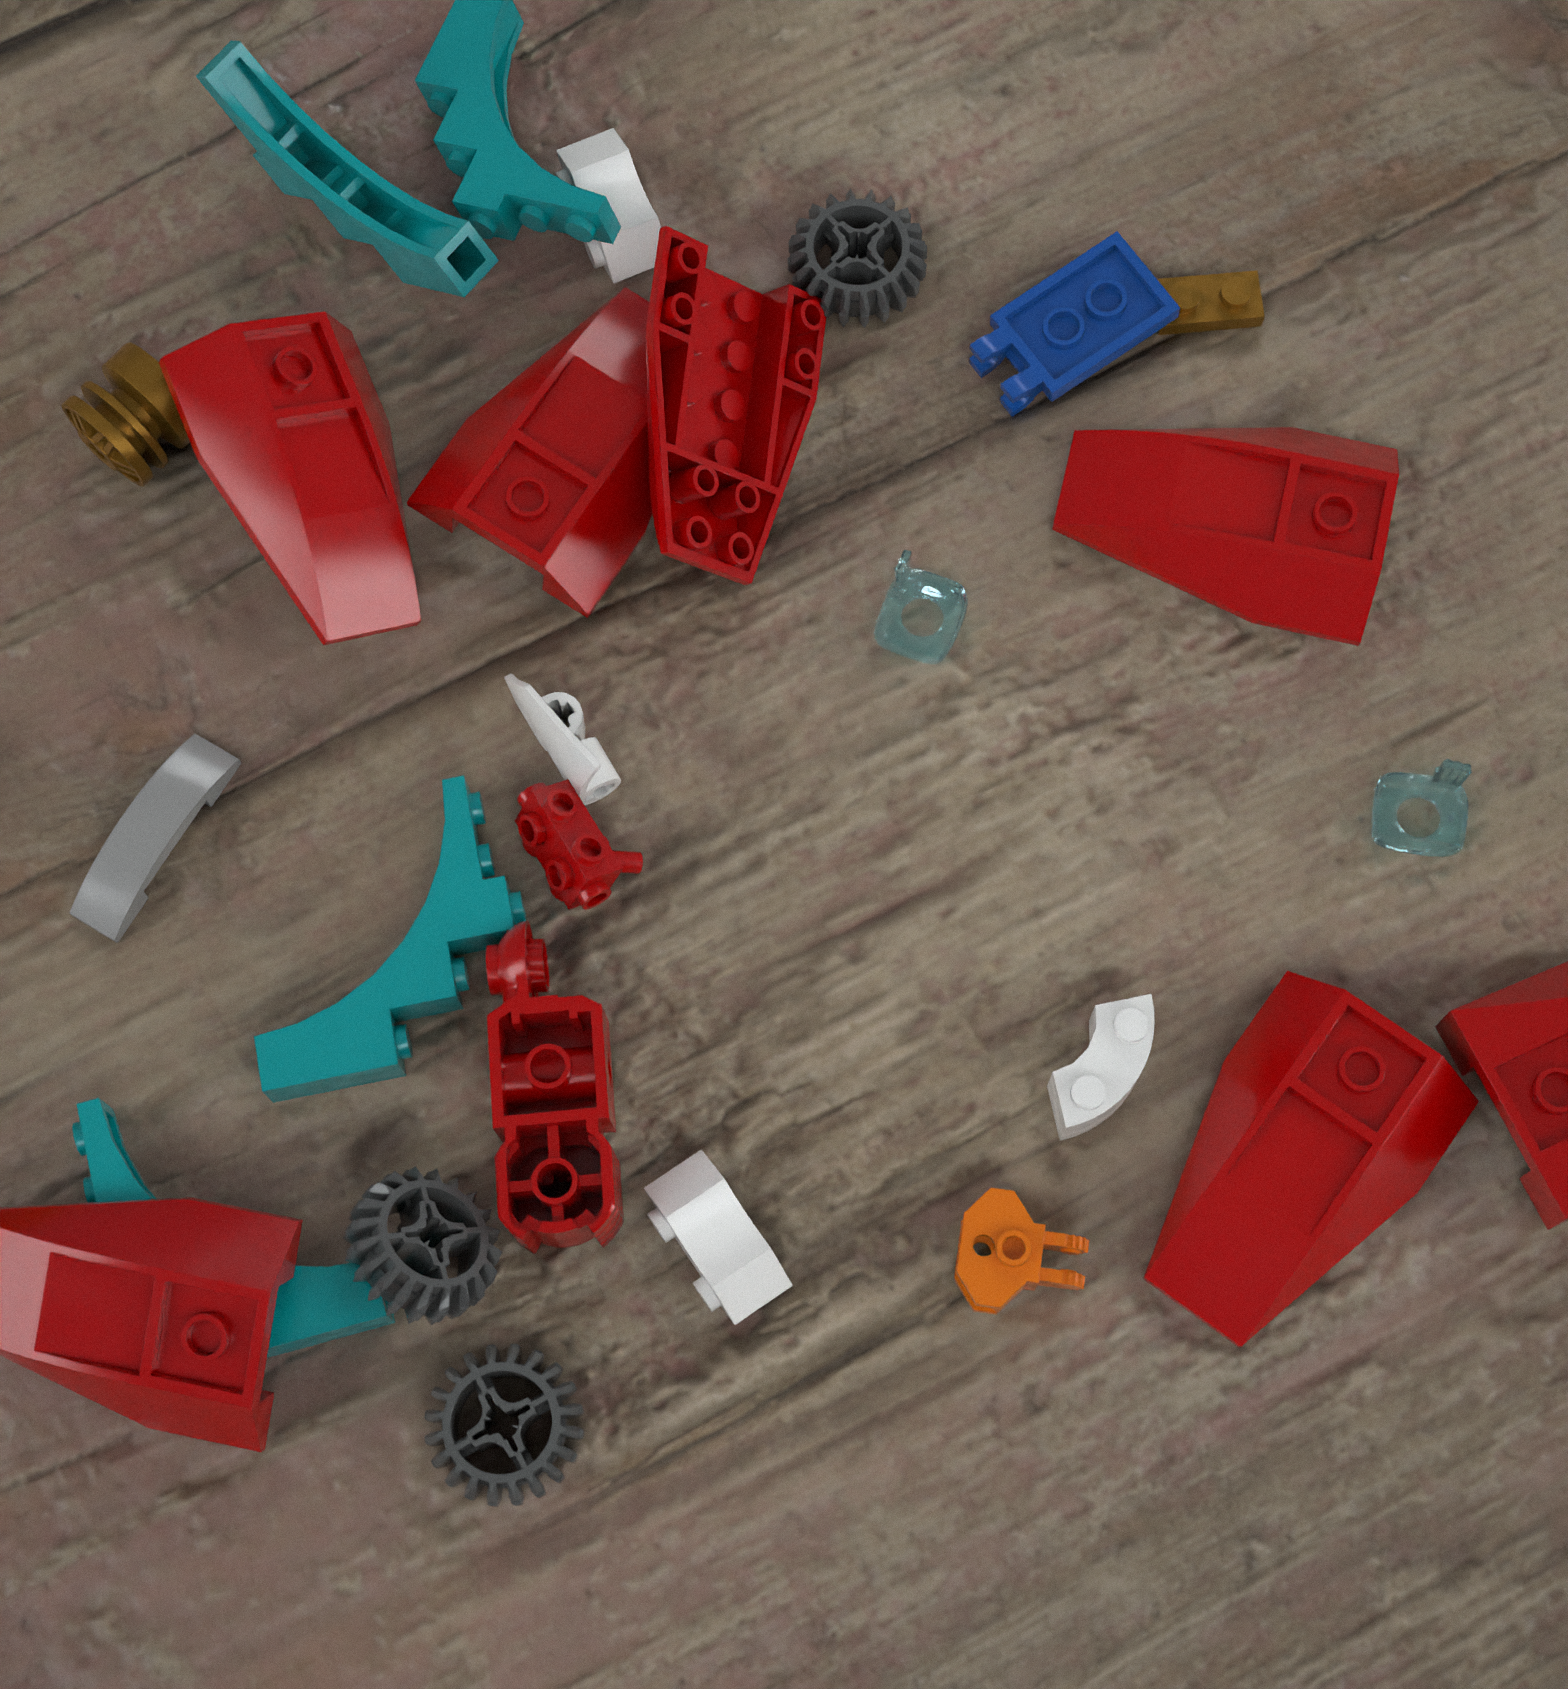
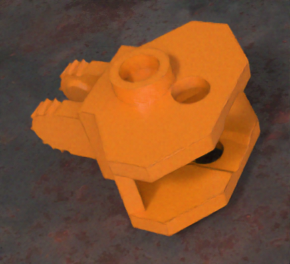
[954,1187,1089,1315]

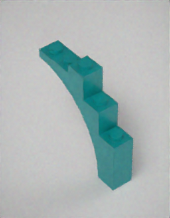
[415,0,621,244]
[196,40,499,297]
[254,775,526,1103]
[72,1098,395,1358]

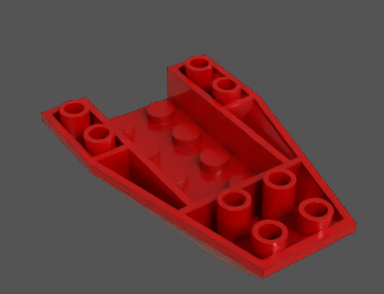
[646,226,827,585]
[407,287,653,618]
[158,311,421,646]
[1052,427,1399,646]
[1143,971,1479,1348]
[0,1197,303,1452]

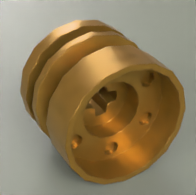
[61,342,190,487]

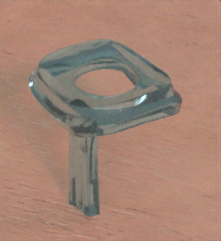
[874,550,968,664]
[1371,759,1472,857]

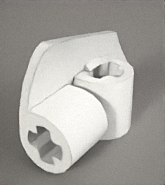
[504,673,621,805]

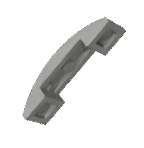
[70,734,242,943]

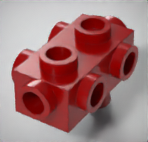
[515,779,643,910]

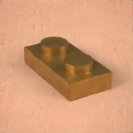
[1157,270,1265,335]

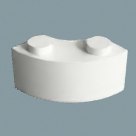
[555,128,661,283]
[1047,994,1155,1141]
[644,1149,793,1325]

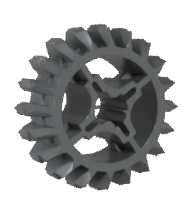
[788,188,927,328]
[343,1166,502,1325]
[424,1344,585,1507]

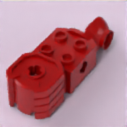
[486,920,624,1254]

